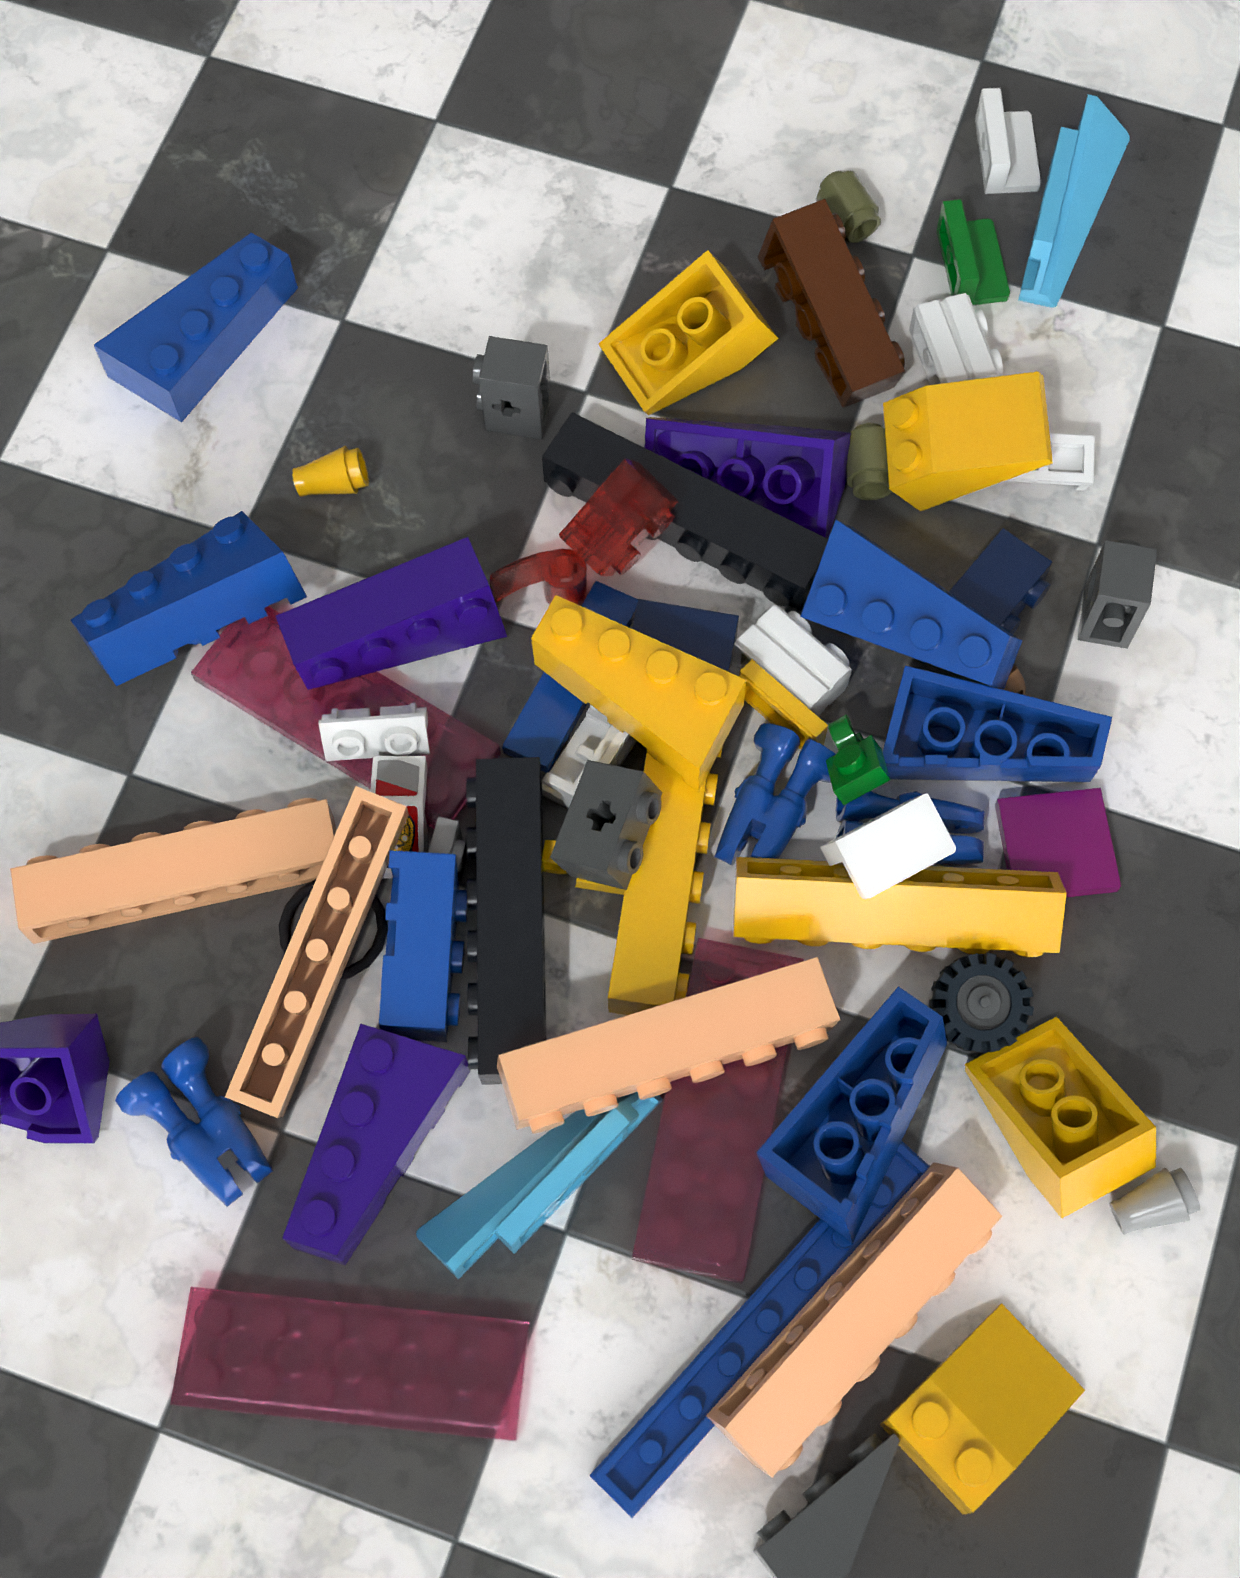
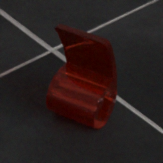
[489,548,588,606]

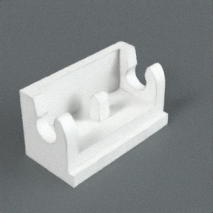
[993,433,1095,491]
[541,705,637,809]

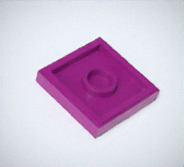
[995,788,1121,897]

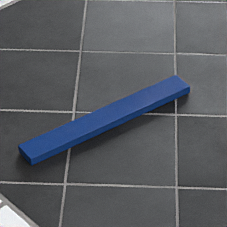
[589,1141,930,1519]

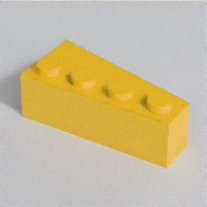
[531,595,746,792]

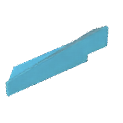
[1018,94,1130,308]
[416,1092,663,1280]

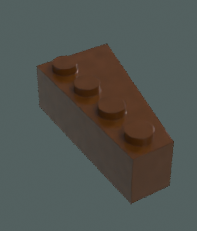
[757,199,905,408]

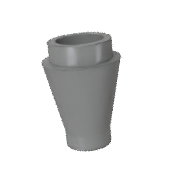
[1109,1168,1200,1234]

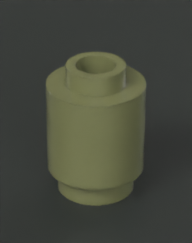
[816,171,881,243]
[846,423,892,500]

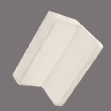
[975,88,1041,194]
[820,793,956,899]

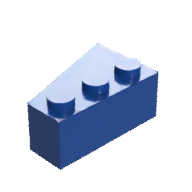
[379,850,468,1042]

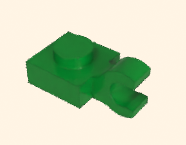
[826,714,890,805]

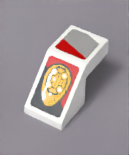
[370,756,428,878]

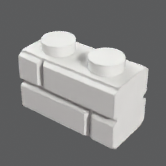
[909,293,1003,385]
[733,604,852,716]

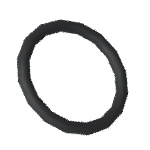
[278,879,388,980]

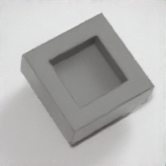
[428,817,467,872]

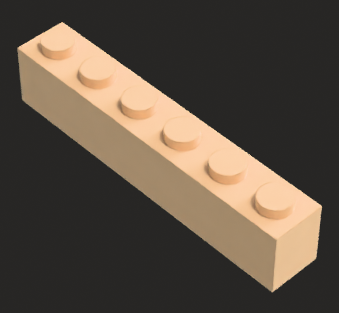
[225,786,409,1118]
[10,798,337,944]
[497,957,840,1133]
[706,1162,1002,1478]

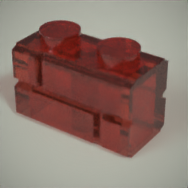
[559,459,678,576]

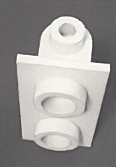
[318,703,430,761]

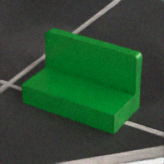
[936,199,1010,305]

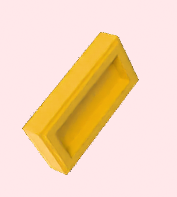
[739,659,828,749]

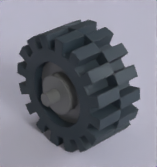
[929,953,1034,1052]

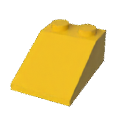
[598,250,779,415]
[883,371,1053,511]
[965,1016,1156,1218]
[880,1303,1085,1515]

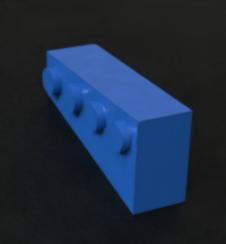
[94,233,298,423]
[70,511,307,686]
[800,520,1022,689]
[883,666,1112,782]
[756,986,947,1244]

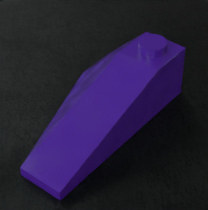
[644,417,851,539]
[0,1014,110,1143]

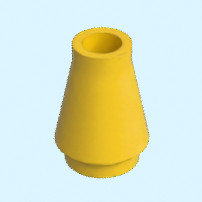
[292,446,369,497]

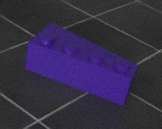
[276,537,508,690]
[282,1023,471,1265]

